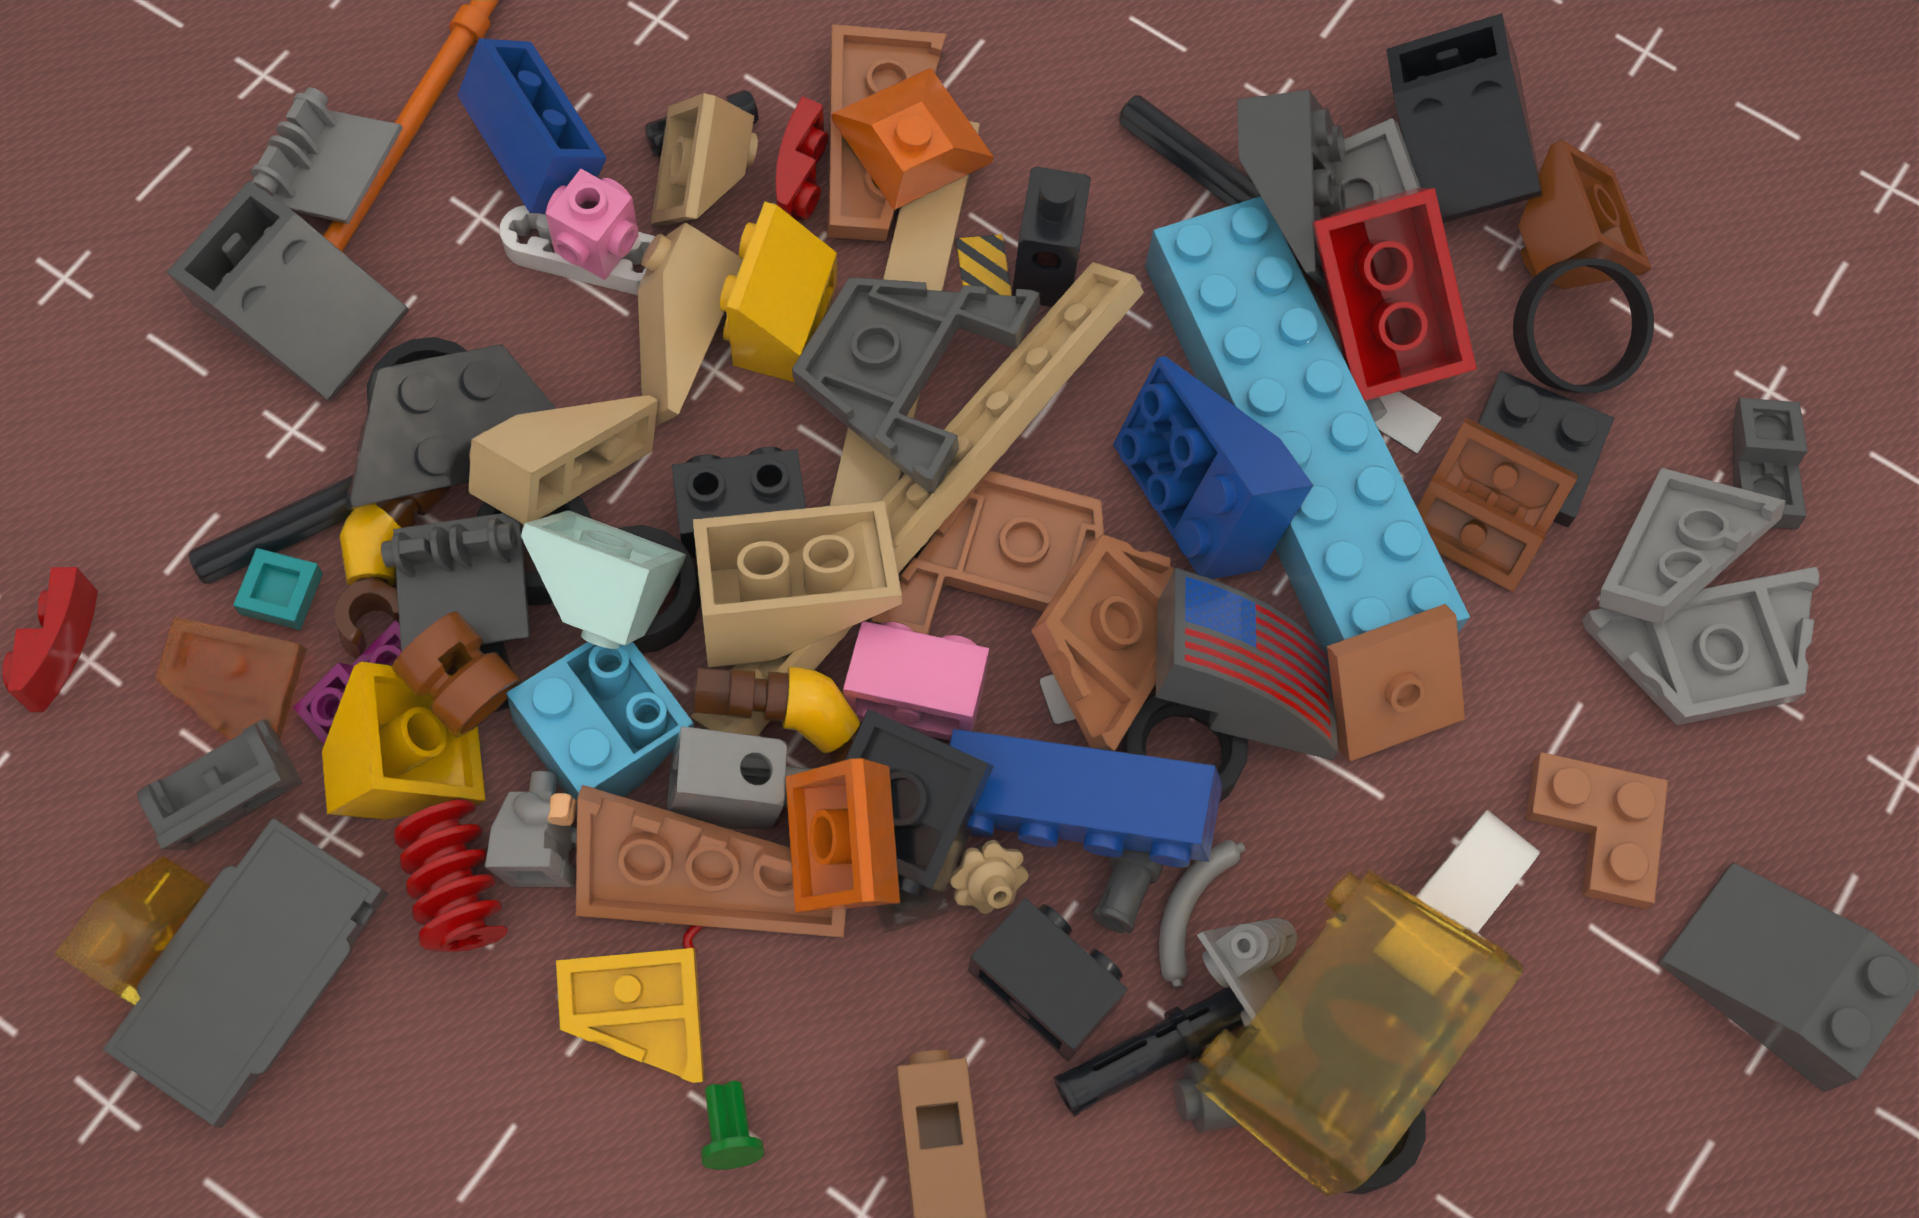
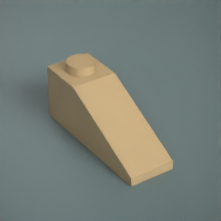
[638,222,743,427]
[468,395,658,525]

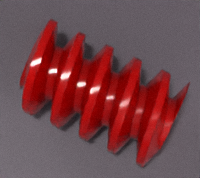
[393,799,508,952]

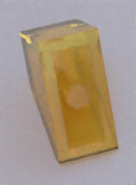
[55,856,210,1006]

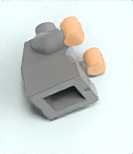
[485,771,577,887]

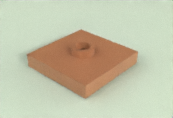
[1327,604,1465,762]

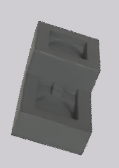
[1733,397,1808,530]

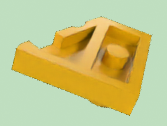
[556,948,705,1083]

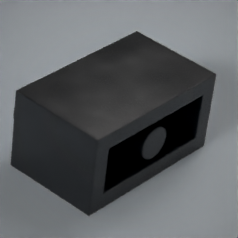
[968,898,1128,1062]

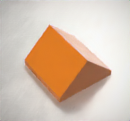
[785,758,900,913]

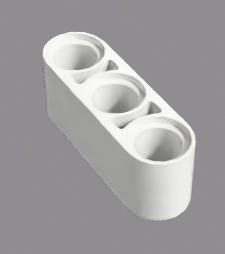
[1371,810,1540,994]

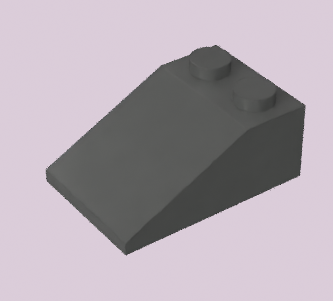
[1658,862,1919,1092]

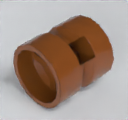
[392,611,521,738]

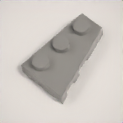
[1599,468,1786,625]

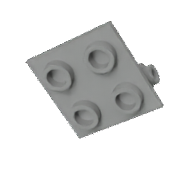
[250,87,403,224]
[1197,918,1307,1055]

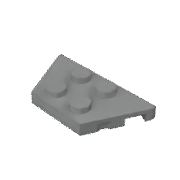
[1582,567,1820,725]

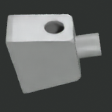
[667,726,813,830]

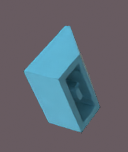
[506,642,694,810]

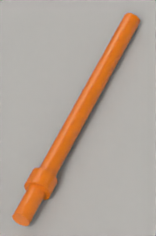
[323,0,499,252]

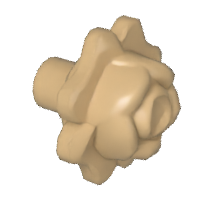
[949,840,1029,914]

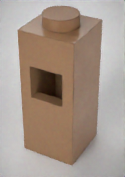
[896,1050,987,1218]

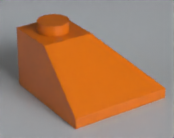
[831,68,994,210]

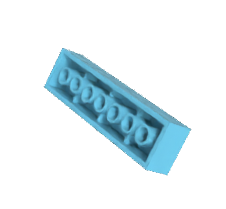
[1145,196,1470,650]

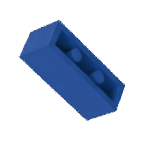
[457,38,606,215]

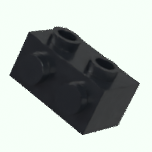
[672,447,806,558]

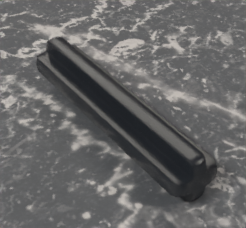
[1119,95,1261,206]
[188,474,354,584]

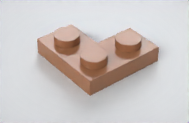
[1526,752,1668,910]

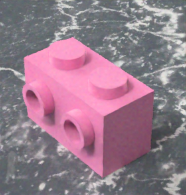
[843,621,989,741]

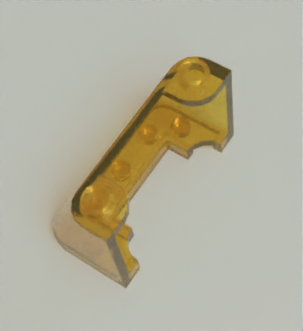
[1195,869,1523,1197]

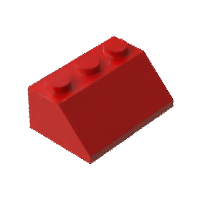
[1312,188,1477,401]

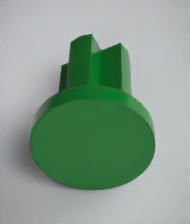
[700,1081,765,1170]

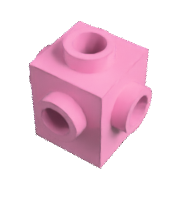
[545,169,639,280]

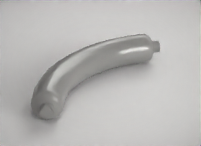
[1159,840,1246,988]

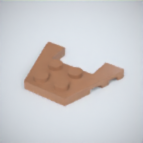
[871,470,1104,680]

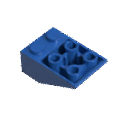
[1113,356,1313,579]

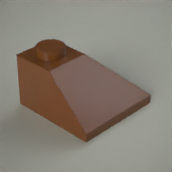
[1518,139,1652,289]

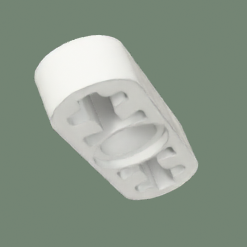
[499,205,655,295]

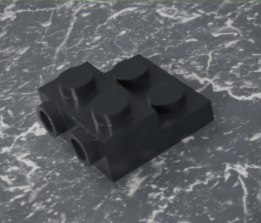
[845,709,994,897]

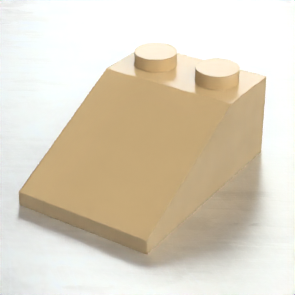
[693,501,902,667]

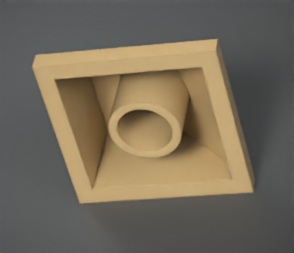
[650,93,758,226]

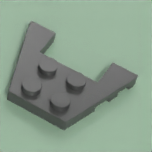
[792,277,1040,493]

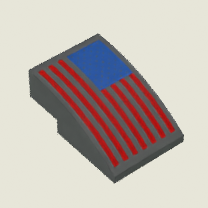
[1156,568,1338,760]

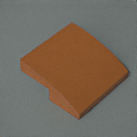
[1417,417,1578,592]

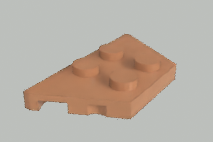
[1031,534,1219,751]

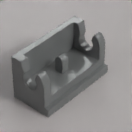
[137,719,303,850]

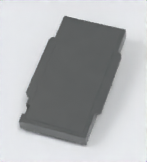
[103,818,388,1128]

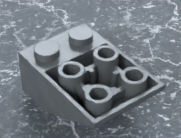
[1237,90,1347,295]
[167,181,409,402]

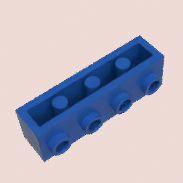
[949,729,1222,867]

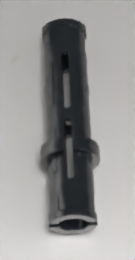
[1053,986,1244,1117]

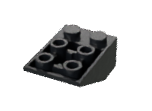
[1386,13,1543,223]

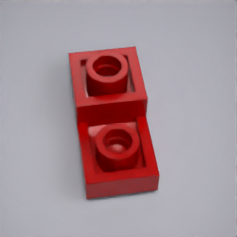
[775,96,828,221]
[2,567,98,712]

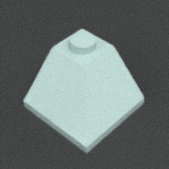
[521,510,686,649]

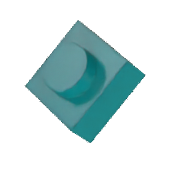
[233,548,323,631]

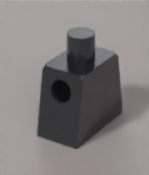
[1011,167,1091,307]

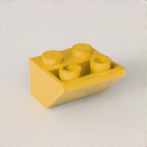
[720,201,838,383]

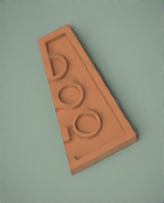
[827,24,946,241]
[576,785,847,938]

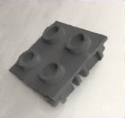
[381,513,531,652]

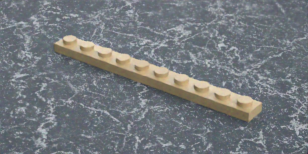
[690,262,1144,736]

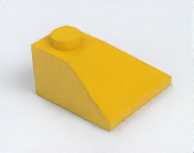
[322,661,486,820]

